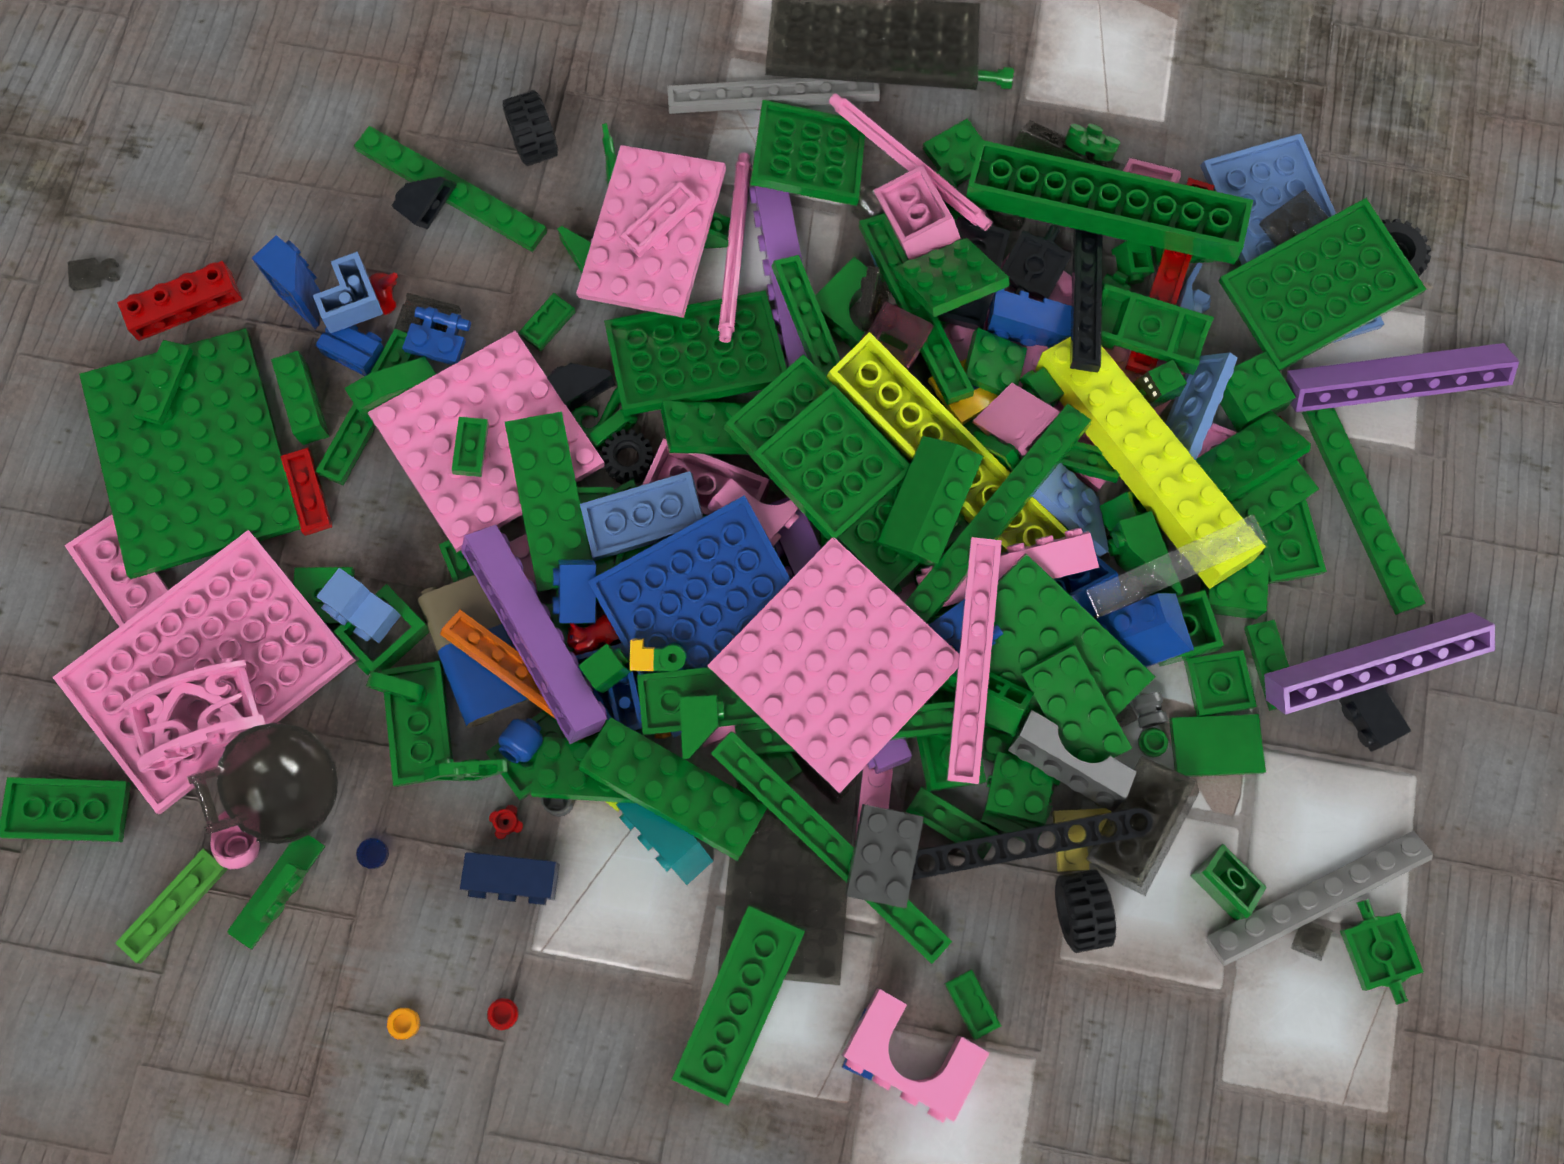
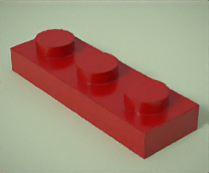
[280,447,333,536]

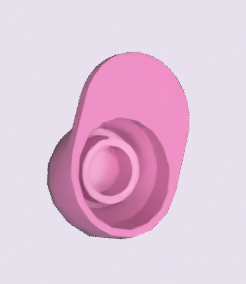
[210,807,260,869]

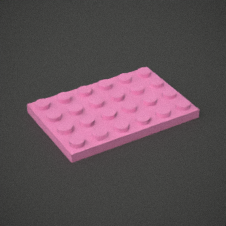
[576,145,726,318]

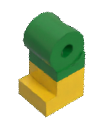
[630,638,687,671]

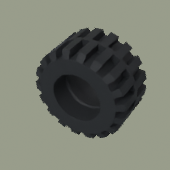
[503,90,558,166]
[1382,219,1431,277]
[1055,869,1116,953]

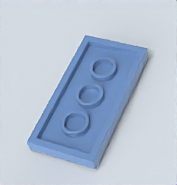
[1165,352,1238,460]
[580,471,704,561]

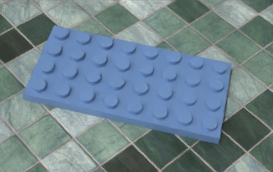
[1200,133,1384,343]

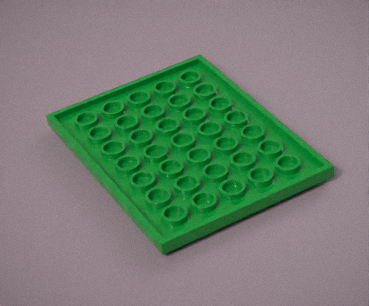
[79,328,301,579]

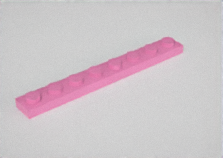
[947,537,1002,784]

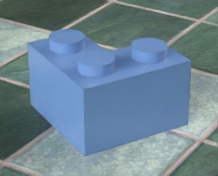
[313,252,383,334]
[316,568,401,643]

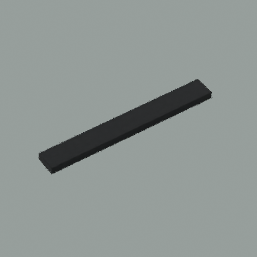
[1070,229,1103,373]

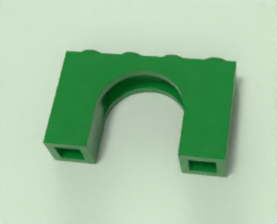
[815,257,917,363]

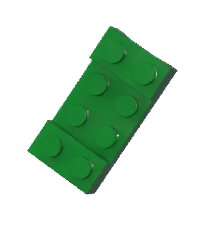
[1101,284,1214,375]

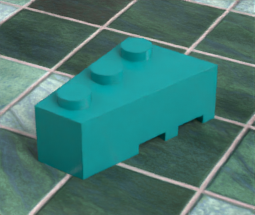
[616,802,713,885]

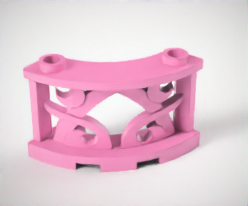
[122,658,266,772]

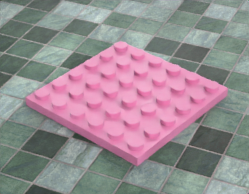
[368,331,605,552]
[707,538,959,794]

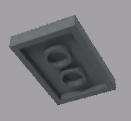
[845,804,924,908]

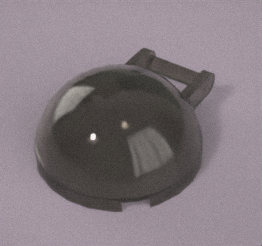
[187,723,339,844]

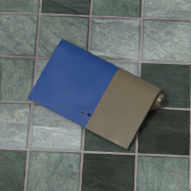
[417,575,529,728]

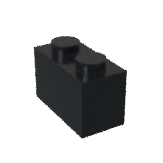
[1339,685,1411,752]

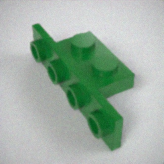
[227,830,326,950]

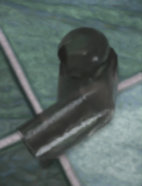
[985,209,1026,232]

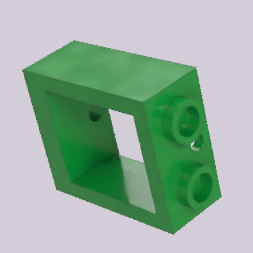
[334,584,429,675]

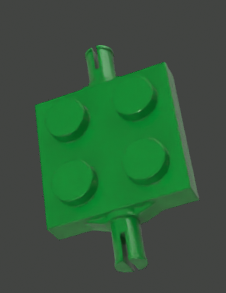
[1340,899,1424,1005]

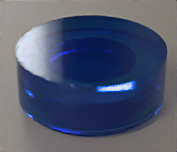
[356,838,389,869]

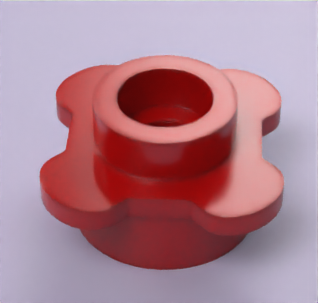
[489,805,523,839]

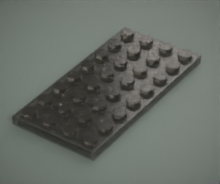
[765,0,980,90]
[718,751,857,986]

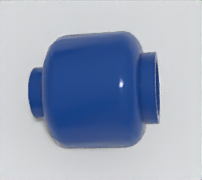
[498,718,543,764]

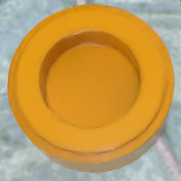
[387,1008,420,1040]

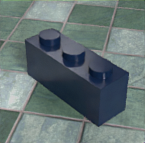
[460,852,560,905]

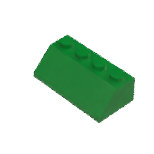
[876,436,984,567]

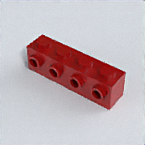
[117,260,243,341]

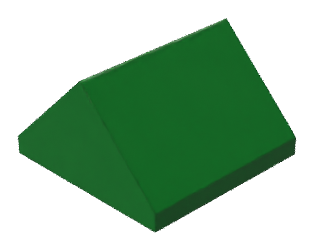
[1190,843,1267,920]

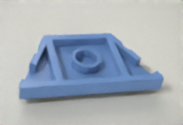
[1032,463,1109,557]

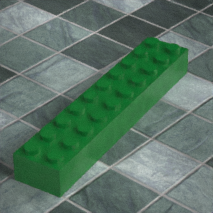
[966,140,1253,265]

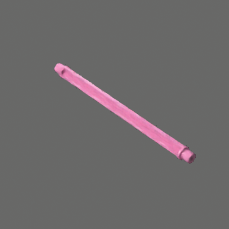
[829,94,992,231]
[718,153,751,343]

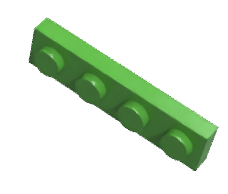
[115,848,228,964]

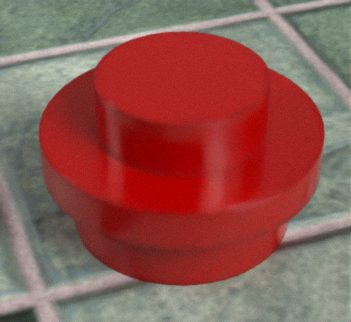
[487,998,519,1030]

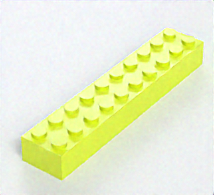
[827,332,1068,553]
[1035,337,1266,589]

